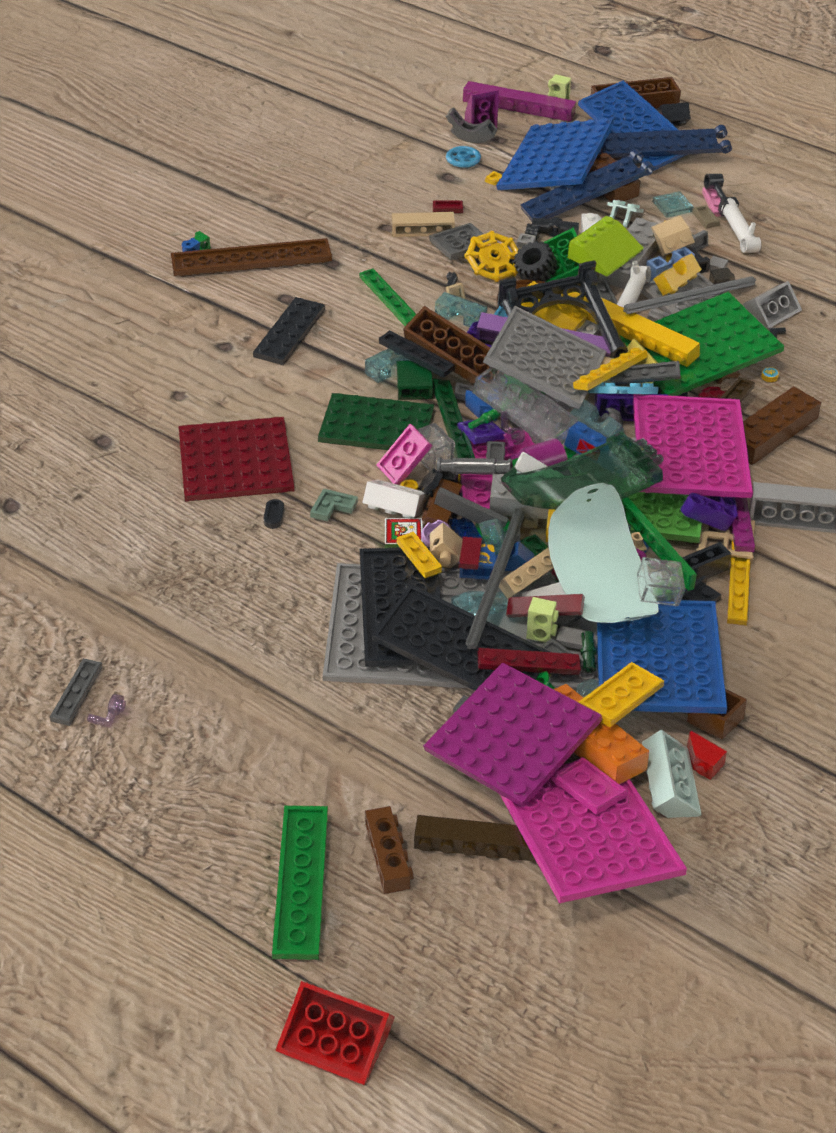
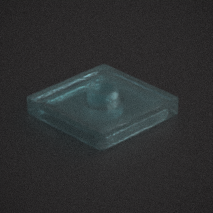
[652,191,694,218]

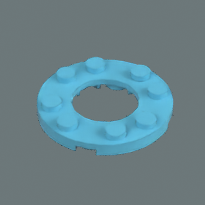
[588,383,658,394]

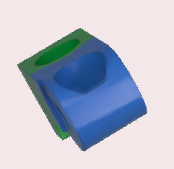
[181,231,211,252]

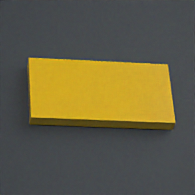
[578,662,664,727]

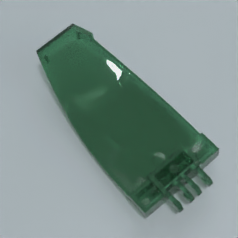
[501,431,664,510]

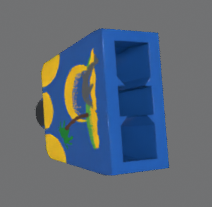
[459,539,496,580]

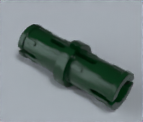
[580,631,596,673]

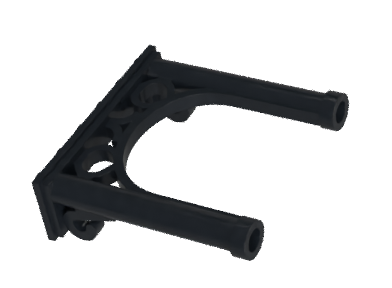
[497,260,628,358]

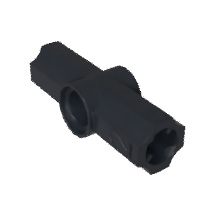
[532,217,579,237]

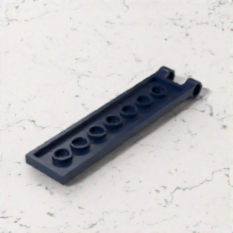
[601,125,732,158]
[520,149,654,222]

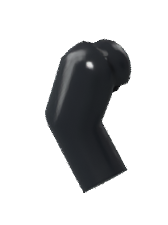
[446,272,458,287]

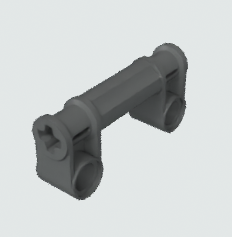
[437,457,513,483]

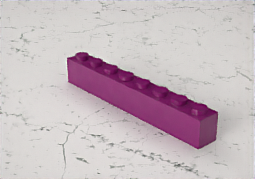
[463,81,576,122]

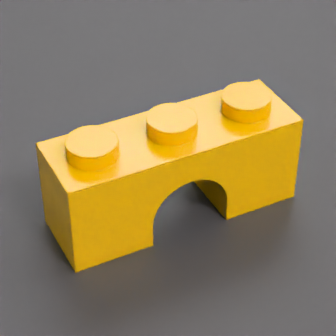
[653,253,702,295]

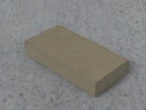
[692,205,720,229]

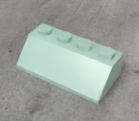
[642,730,702,818]

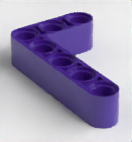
[680,493,738,531]

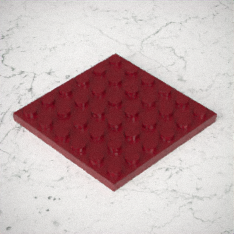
[178,417,295,502]

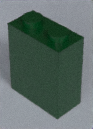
[396,361,433,400]

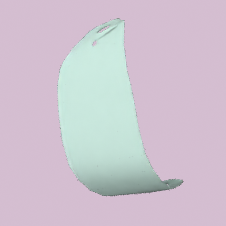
[548,483,659,623]

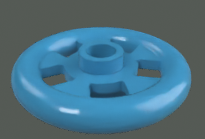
[446,146,481,168]

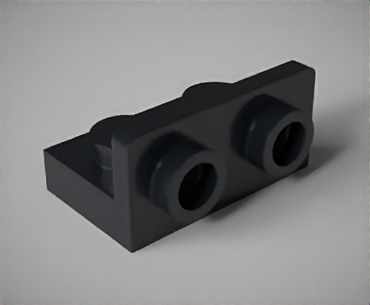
[678,575,721,604]

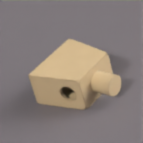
[430,523,463,568]

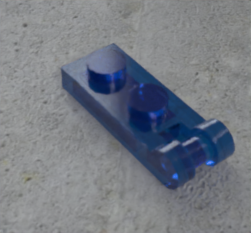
[450,517,482,539]

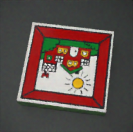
[385,518,423,548]

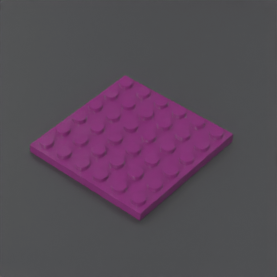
[423,663,602,808]

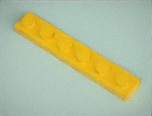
[573,348,648,391]

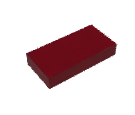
[433,200,463,214]
[459,537,482,570]

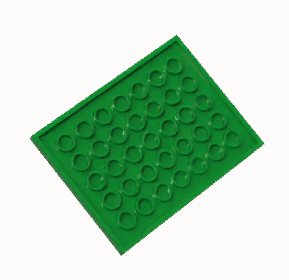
[619,291,784,396]

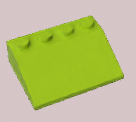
[568,216,644,277]

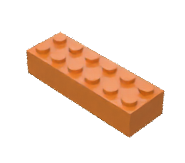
[554,684,649,784]

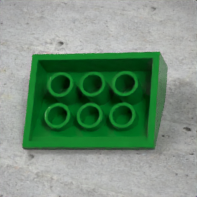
[536,228,580,282]

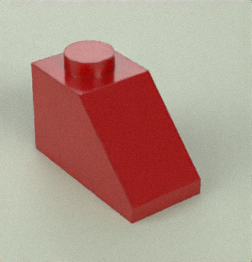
[687,730,727,780]

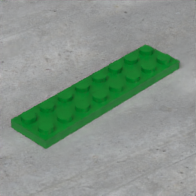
[272,805,328,960]

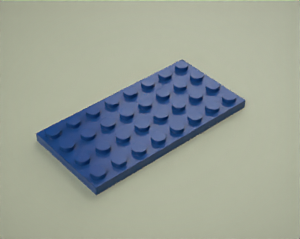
[578,81,688,171]

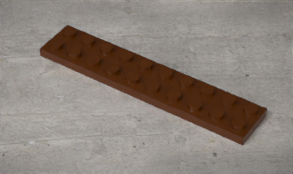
[171,238,332,276]

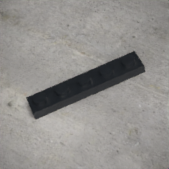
[379,330,455,378]

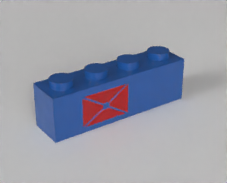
[564,421,637,480]

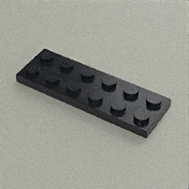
[253,297,325,365]

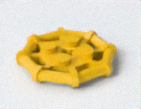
[465,230,519,282]

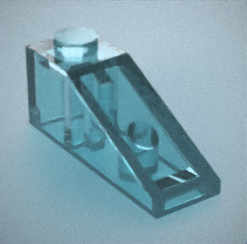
[451,591,508,616]

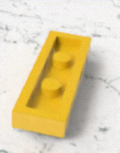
[397,531,442,578]

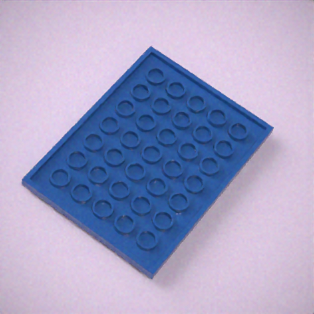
[496,118,614,190]
[597,600,727,714]

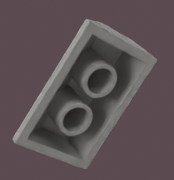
[743,281,802,329]

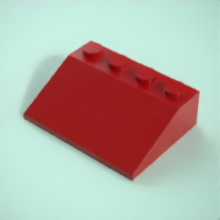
[275,981,395,1085]

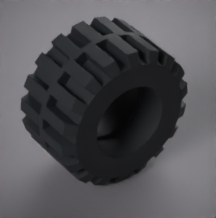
[513,241,557,282]

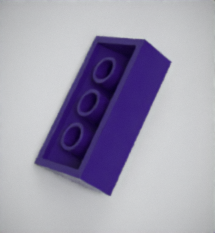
[594,393,668,421]

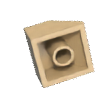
[651,215,695,257]

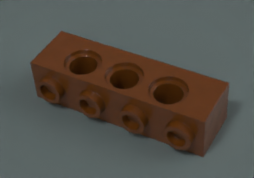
[365,806,414,894]

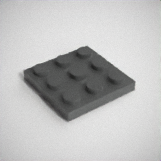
[429,222,489,260]

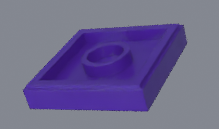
[457,420,506,444]

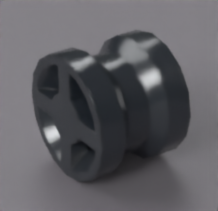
[525,223,541,241]

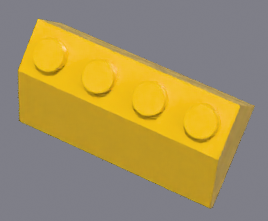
[521,281,587,331]

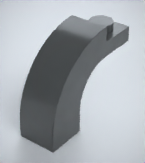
[446,107,497,143]

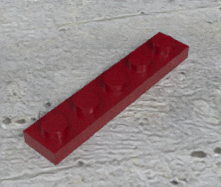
[478,648,581,675]

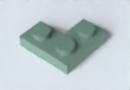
[310,488,358,522]

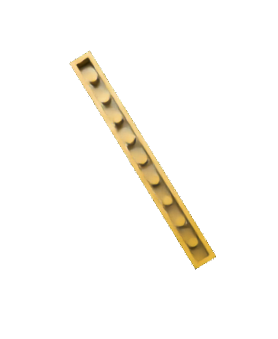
[561,292,700,367]

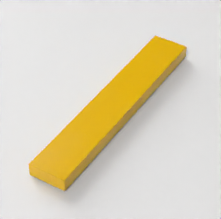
[727,541,750,626]

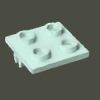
[607,200,644,228]

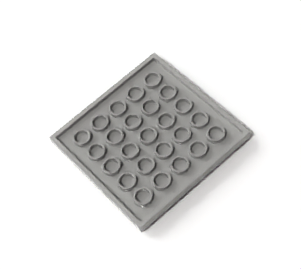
[483,306,607,410]

